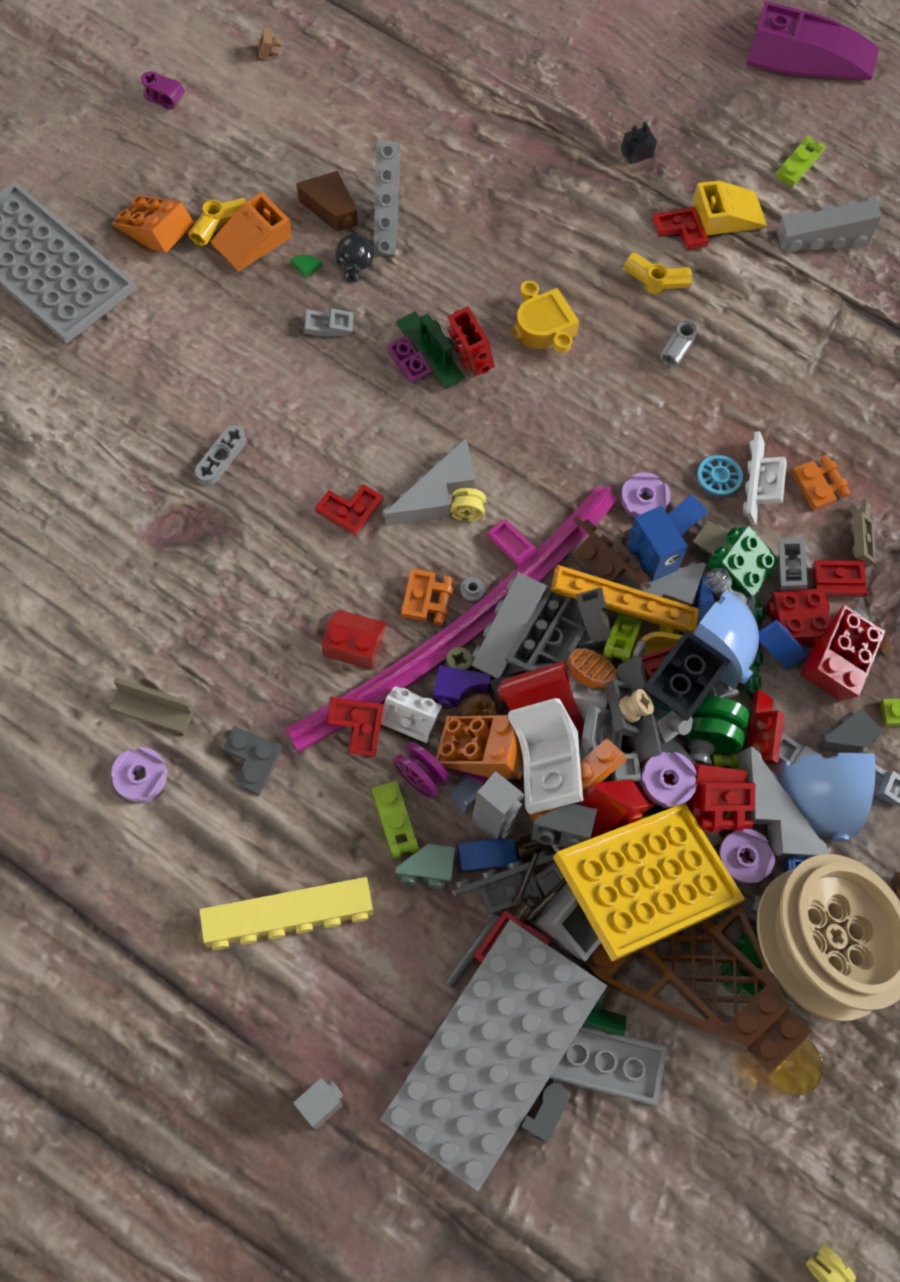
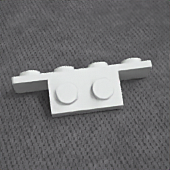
[743,431,787,525]

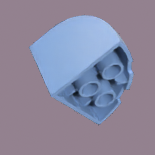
[693,590,759,689]
[771,753,875,842]

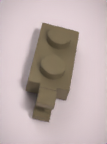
[850,499,876,566]

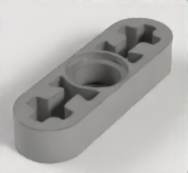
[195,426,246,486]

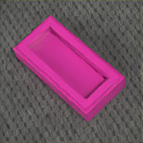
[486,519,537,567]

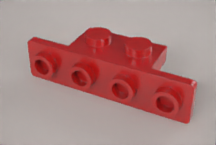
[746,690,784,764]

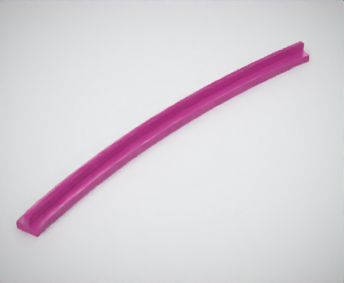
[285,486,617,753]

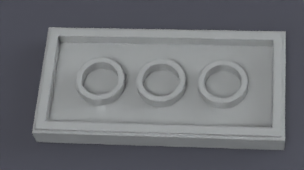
[549,1026,668,1107]

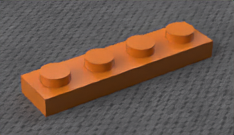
[524,738,627,822]

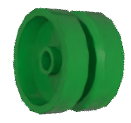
[684,696,749,754]

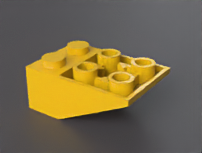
[692,180,767,235]

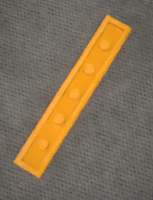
[551,565,700,634]

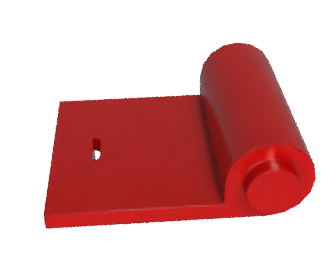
[497,661,584,739]

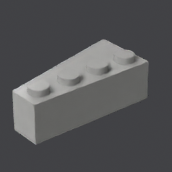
[776,195,882,252]
[472,572,549,678]
[471,771,525,840]

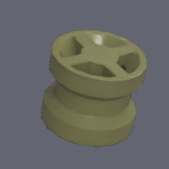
[446,647,472,671]

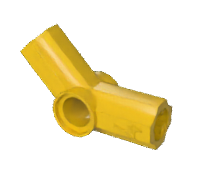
[188,198,246,247]
[623,253,692,295]

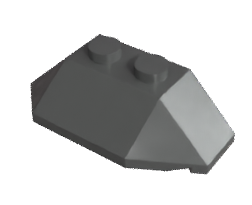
[505,584,586,672]

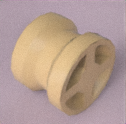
[619,689,654,723]

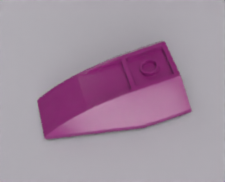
[746,1,879,81]

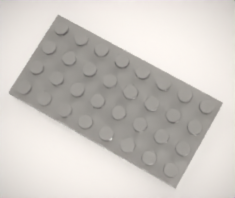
[0,182,137,344]
[380,920,607,1191]

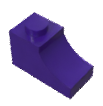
[433,665,491,709]

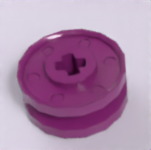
[392,742,450,799]

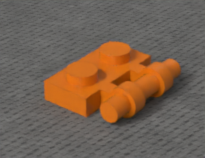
[790,455,851,512]
[401,568,453,626]

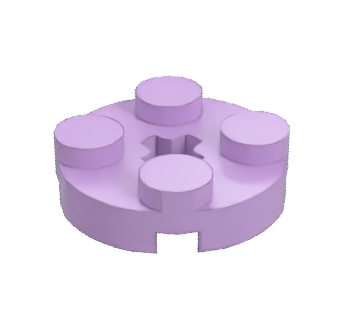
[621,473,671,517]
[111,747,168,803]
[640,752,697,809]
[718,829,775,885]

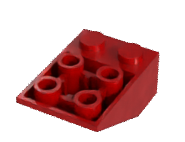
[800,605,885,702]

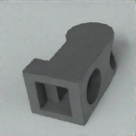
[577,587,611,642]
[519,1084,568,1144]

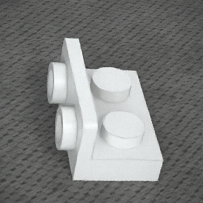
[381,686,442,743]

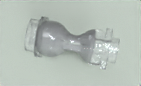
[705,568,750,609]

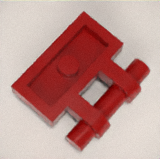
[698,782,756,832]

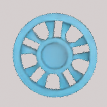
[697,455,743,498]

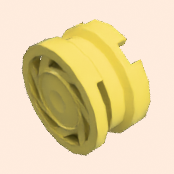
[450,488,486,522]
[806,1245,856,1282]

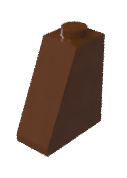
[296,171,358,231]

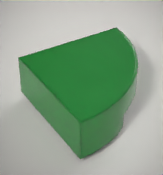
[290,255,322,278]

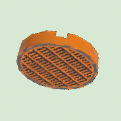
[566,648,618,690]

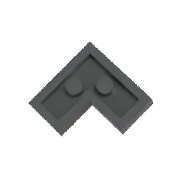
[222,726,283,796]

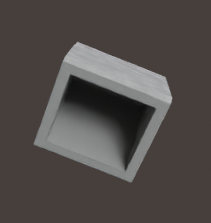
[531,883,601,961]

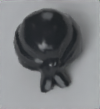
[335,234,374,282]

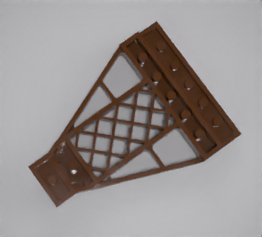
[578,904,811,1076]

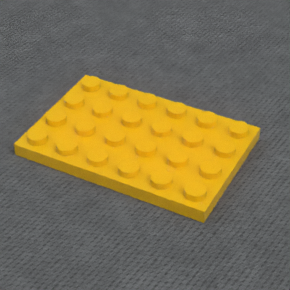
[553,803,745,962]

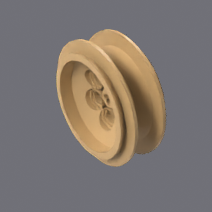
[757,854,900,1022]

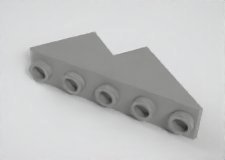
[373,141,400,256]
[382,440,475,526]
[605,562,706,625]
[738,747,830,858]

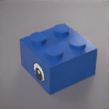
[627,505,688,582]

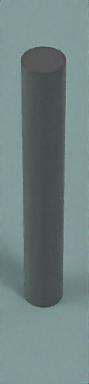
[445,913,500,989]

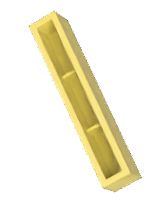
[199,877,373,950]

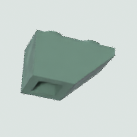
[396,844,455,889]

